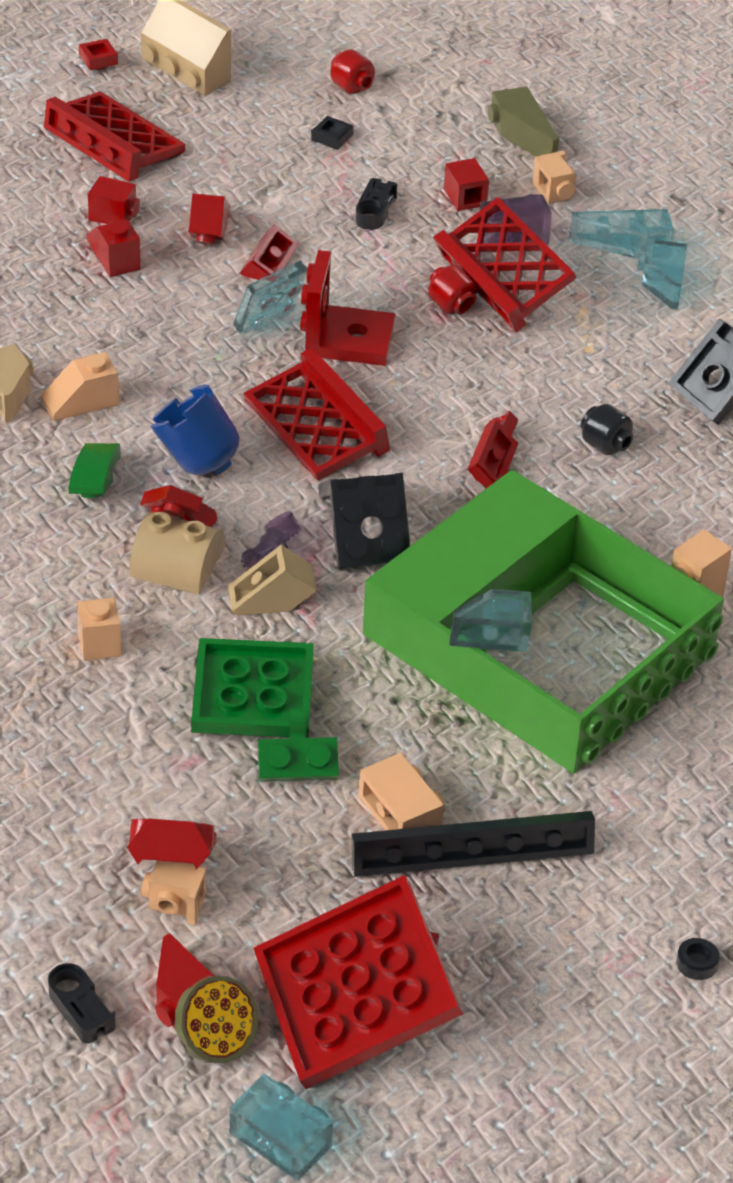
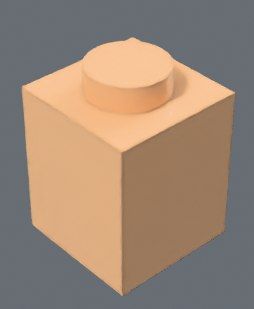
[77,597,121,661]

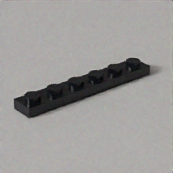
[351,811,595,877]

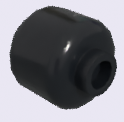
[581,404,634,455]

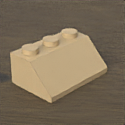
[141,0,231,96]

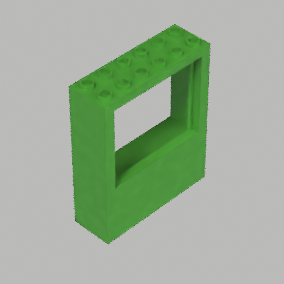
[363,470,724,774]

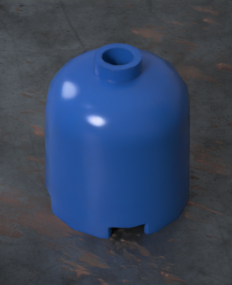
[150,384,239,475]

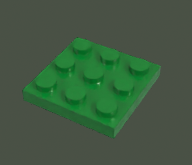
[191,638,314,738]

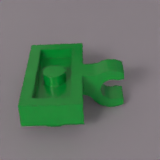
[258,709,339,782]

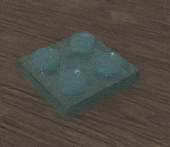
[233,260,307,334]

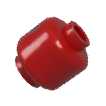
[330,49,375,94]
[428,265,477,315]

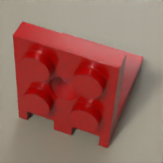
[300,250,396,366]

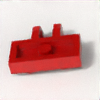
[140,485,218,527]

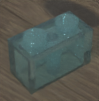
[229,1073,333,1181]

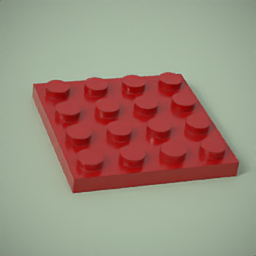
[253,875,463,1089]

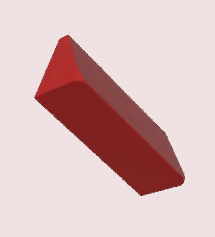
[239,224,299,284]

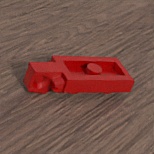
[467,410,519,489]

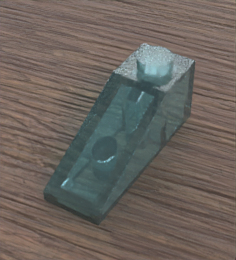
[569,209,675,260]

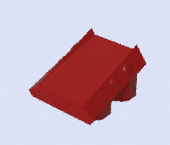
[127,818,217,870]

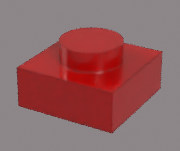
[79,38,118,71]

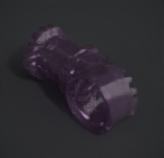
[241,511,302,571]

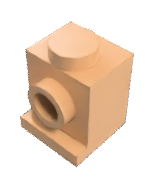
[532,150,576,204]
[141,861,206,925]

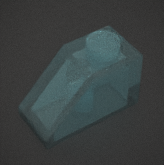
[637,239,687,310]
[449,589,532,652]

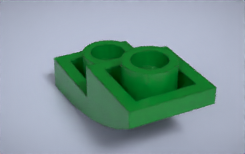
[68,443,121,498]

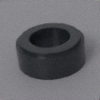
[676,938,720,980]

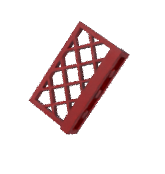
[44,91,186,182]
[433,197,577,333]
[243,348,390,481]

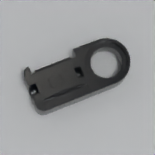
[355,178,397,230]
[48,963,116,1044]

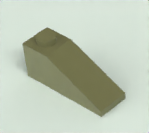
[487,87,559,156]

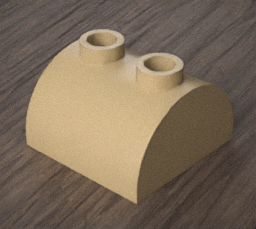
[130,512,225,595]

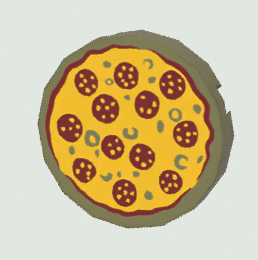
[175,976,258,1063]

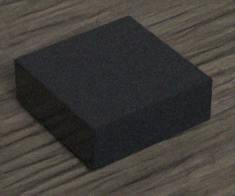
[311,116,354,150]

